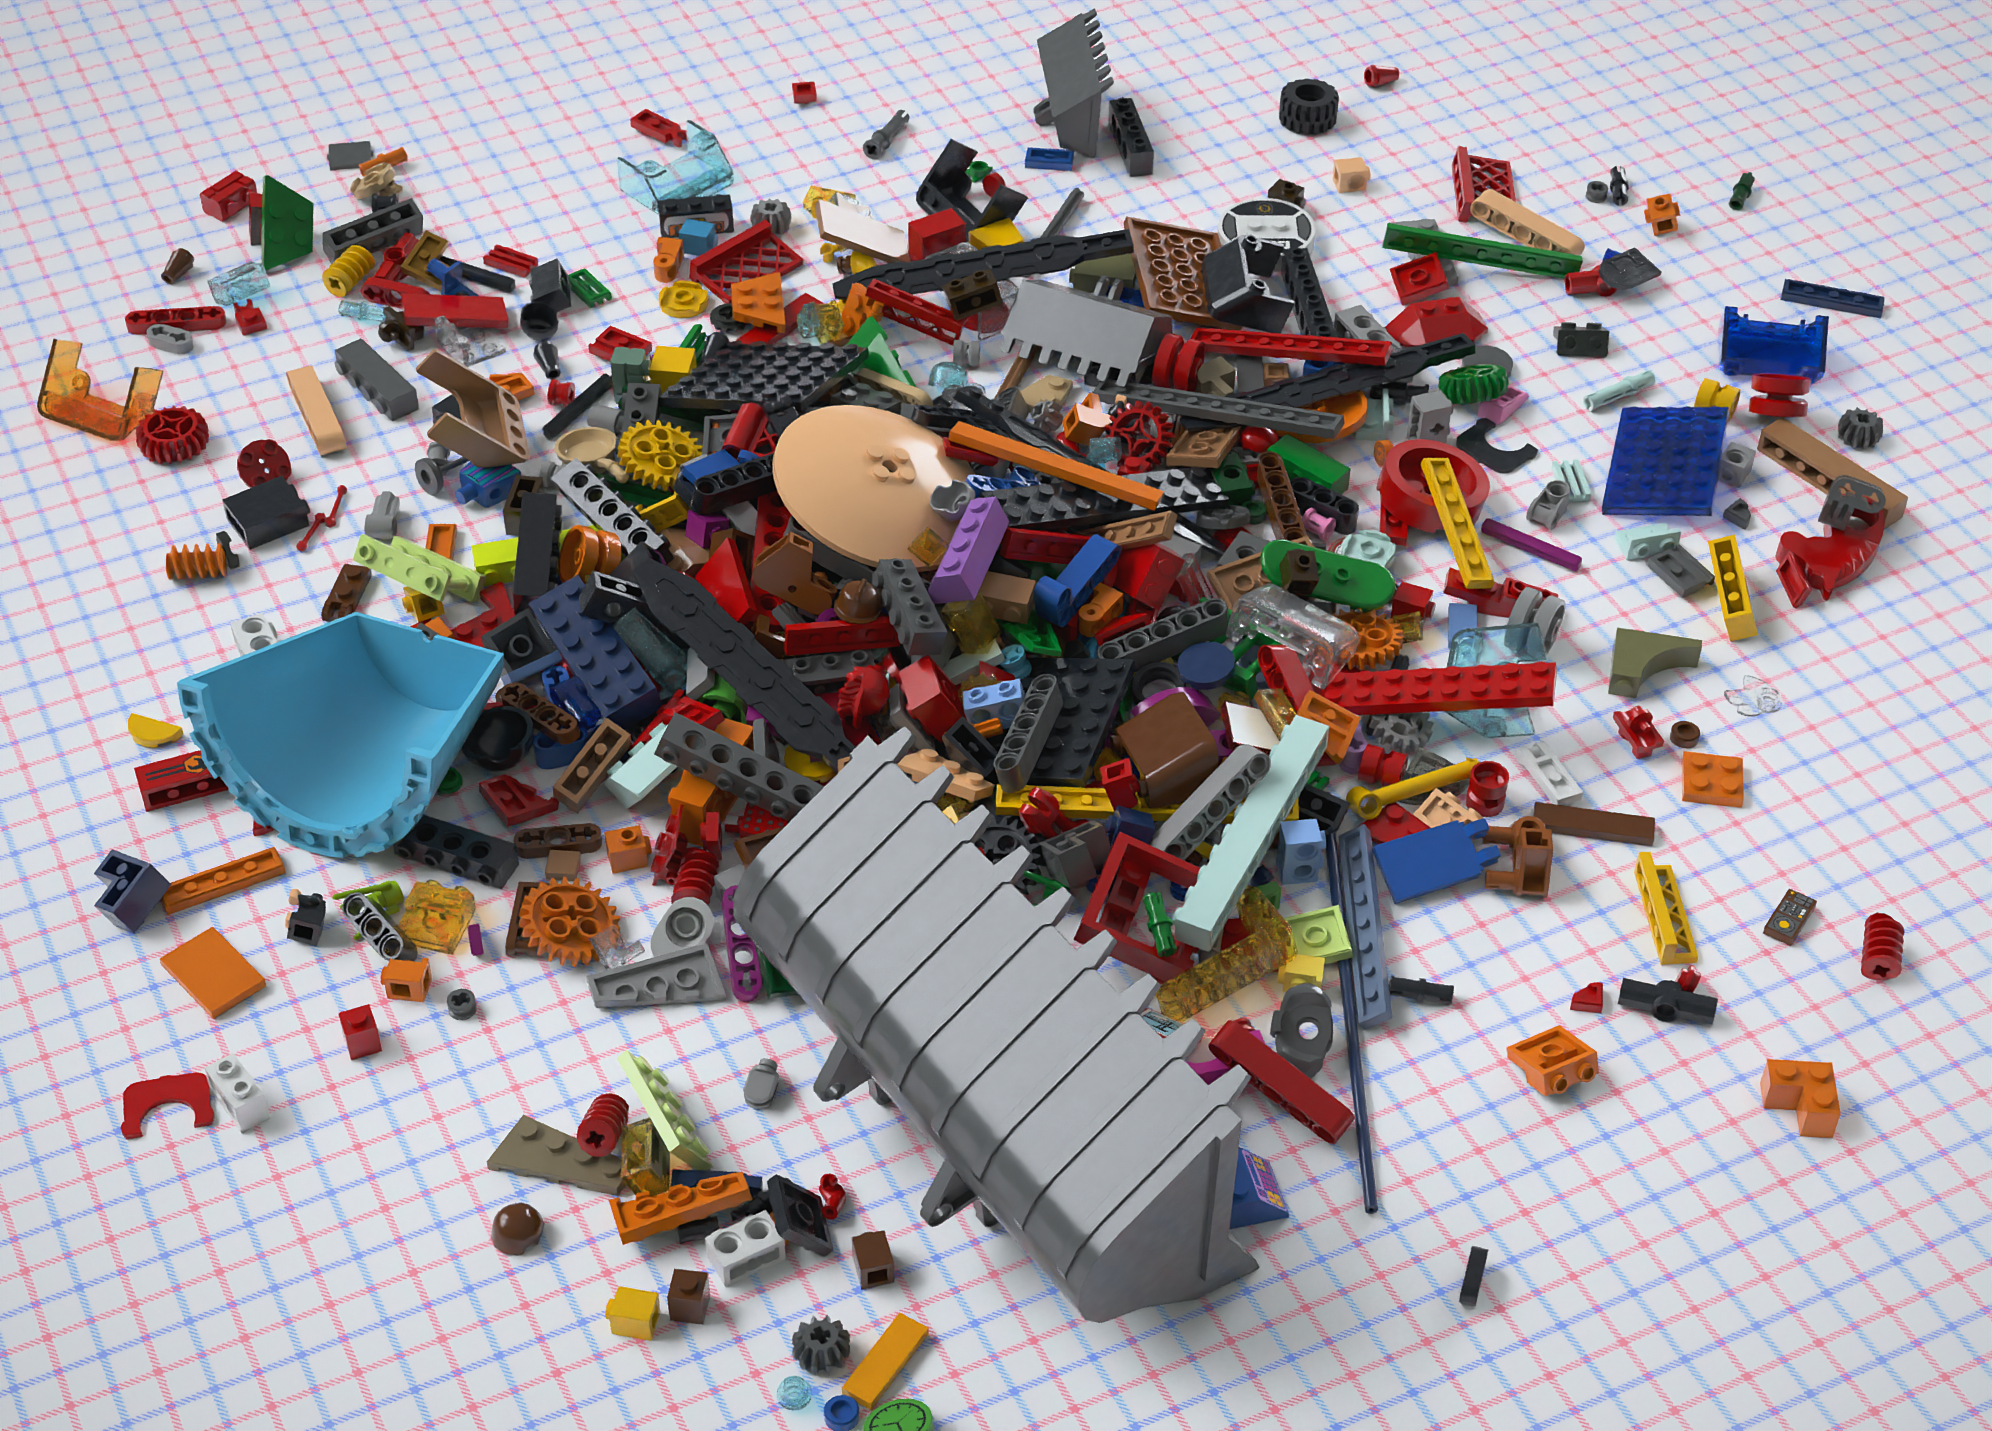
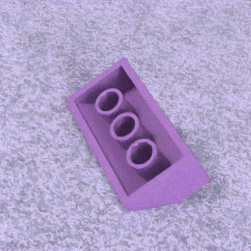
[927,496,1009,604]

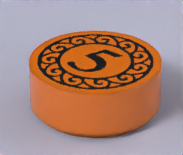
[1373,440,1393,467]

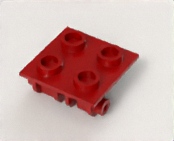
[650,804,688,886]

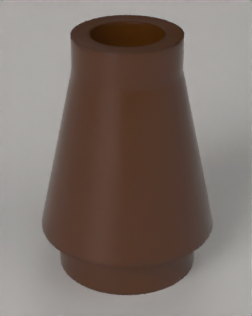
[160,248,194,285]

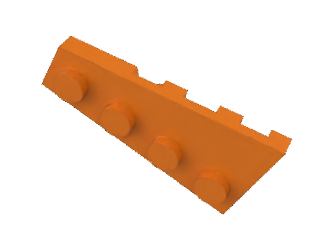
[608,1171,752,1245]

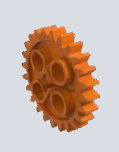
[1311,609,1403,670]
[518,877,620,967]

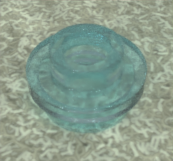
[776,1375,812,1411]

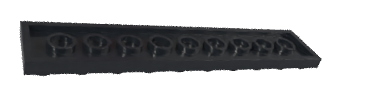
[978,467,1229,534]

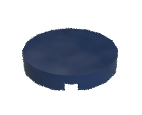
[1177,642,1236,690]

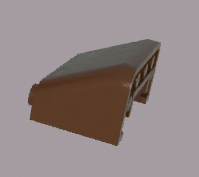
[1109,692,1218,809]

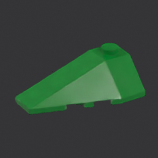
[846,316,917,398]
[994,610,1062,657]

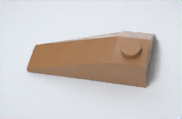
[655,525,710,579]

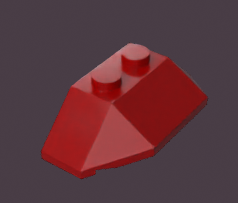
[1385,297,1488,347]

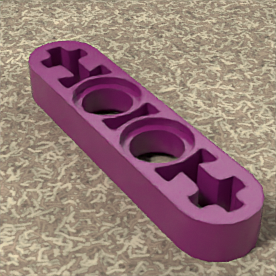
[722,885,762,1002]

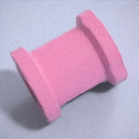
[1302,508,1336,541]

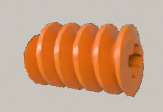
[165,543,227,580]

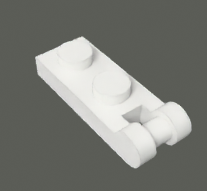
[1515,741,1583,806]

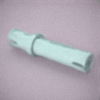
[1583,369,1656,411]

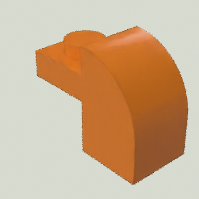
[1062,392,1111,445]

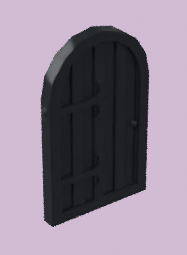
[1598,247,1662,290]

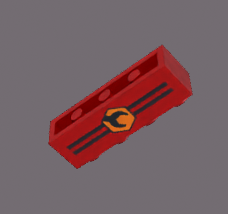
[134,750,229,812]

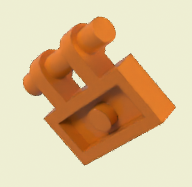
[837,283,884,336]

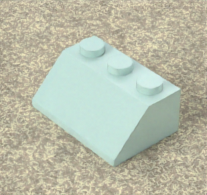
[603,722,677,809]

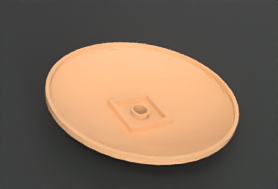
[773,405,976,572]

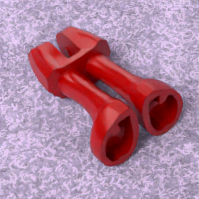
[1018,787,1090,840]

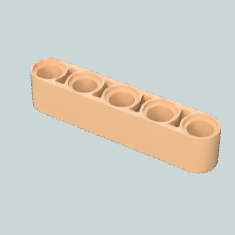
[1470,189,1585,256]
[286,365,347,456]

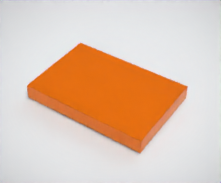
[159,926,267,1019]

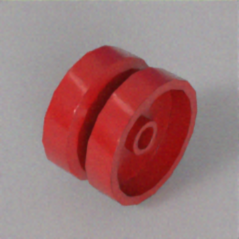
[1152,333,1206,392]
[1748,373,1811,417]

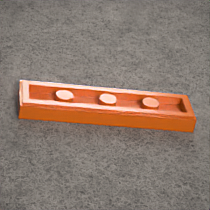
[161,846,286,915]

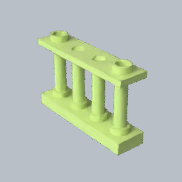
[353,534,487,602]

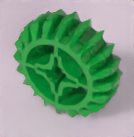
[1438,363,1509,405]

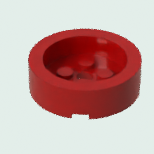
[1376,439,1490,533]

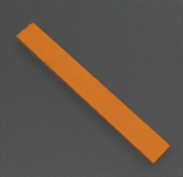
[948,421,1164,510]

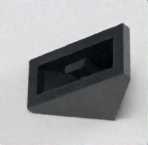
[942,716,998,778]

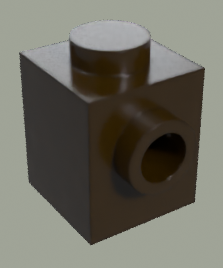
[1267,178,1306,209]
[1279,549,1319,595]

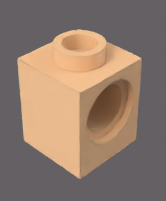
[1332,157,1371,193]

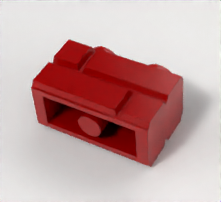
[199,170,257,222]

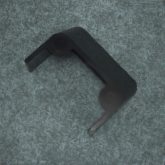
[916,138,1028,246]
[1201,234,1295,334]

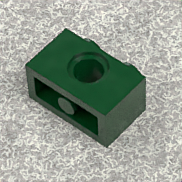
[1205,453,1255,509]

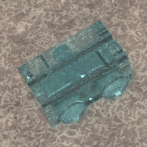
[207,261,270,306]

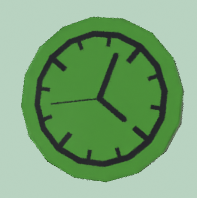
[863,1398,935,1431]

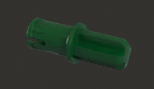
[1728,171,1755,211]

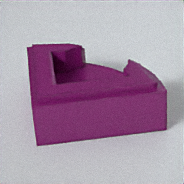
[467,923,484,956]

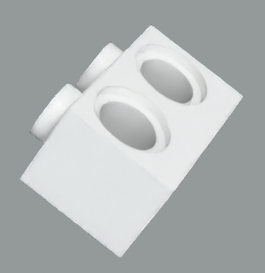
[230,612,282,656]
[204,1052,271,1133]
[705,1210,786,1287]

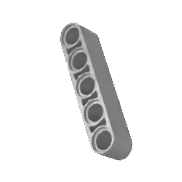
[1149,744,1271,860]

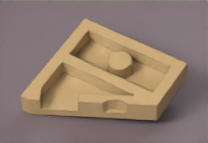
[1020,375,1073,413]

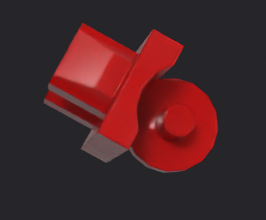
[1612,705,1664,759]

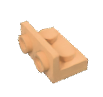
[1413,788,1483,828]

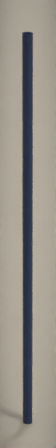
[1325,791,1378,1214]

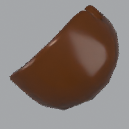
[490,1202,545,1256]

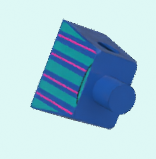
[455,462,521,508]

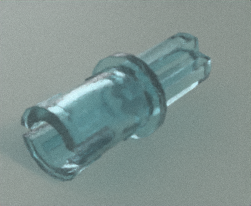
[338,300,386,322]

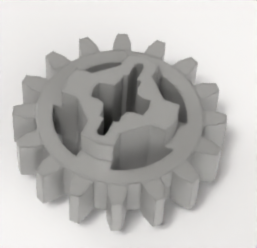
[1369,712,1434,754]

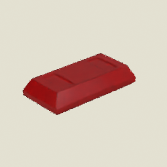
[942,438,999,466]
[1776,551,1813,608]

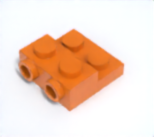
[1506,1025,1599,1096]

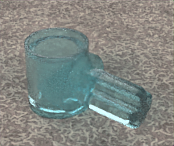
[1087,437,1122,464]

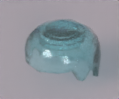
[928,361,968,390]

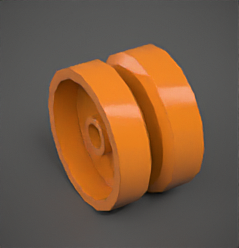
[558,525,621,585]

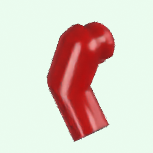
[819,1173,846,1220]

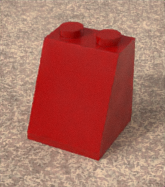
[1113,543,1185,610]

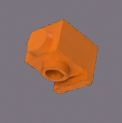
[380,958,432,1003]

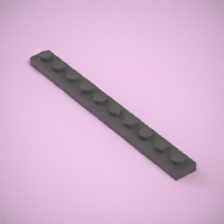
[1092,379,1345,439]

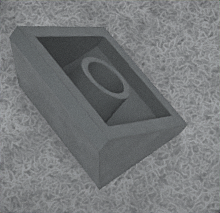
[481,608,557,677]

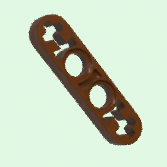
[499,682,581,745]

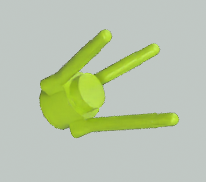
[332,880,404,941]

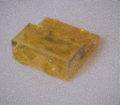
[398,880,476,955]

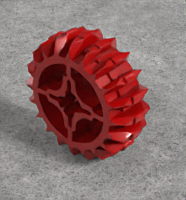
[1103,401,1175,471]
[135,405,209,465]

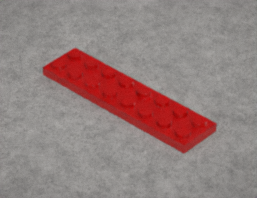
[1320,662,1557,715]

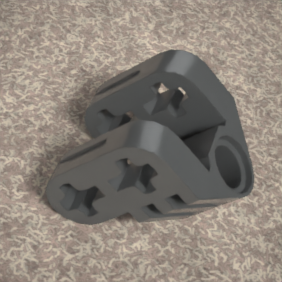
[1817,475,1886,531]

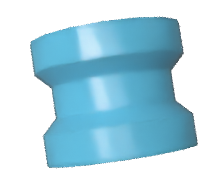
[1000,645,1032,679]

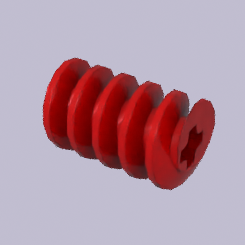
[671,847,719,906]
[1860,912,1905,980]
[576,1093,629,1157]

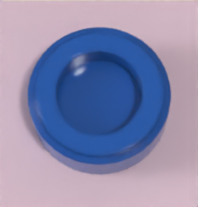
[824,1395,859,1431]

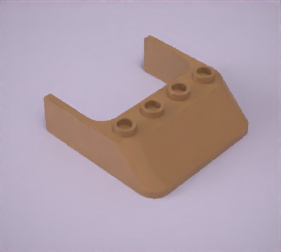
[416,349,530,468]

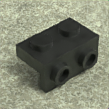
[1553,322,1609,356]

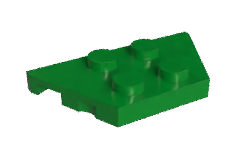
[261,175,314,272]

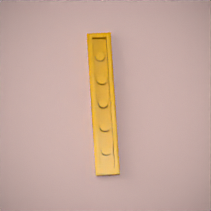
[1420,458,1495,589]

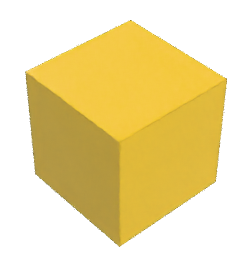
[649,345,696,394]

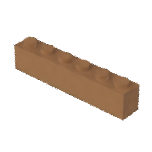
[1757,417,1909,530]

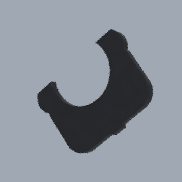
[1456,418,1538,474]

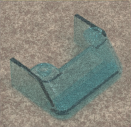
[617,119,734,215]
[1444,623,1548,738]

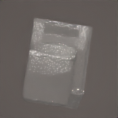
[589,925,645,970]

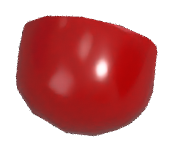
[1238,426,1280,453]

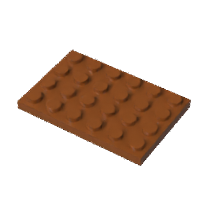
[1123,216,1243,331]

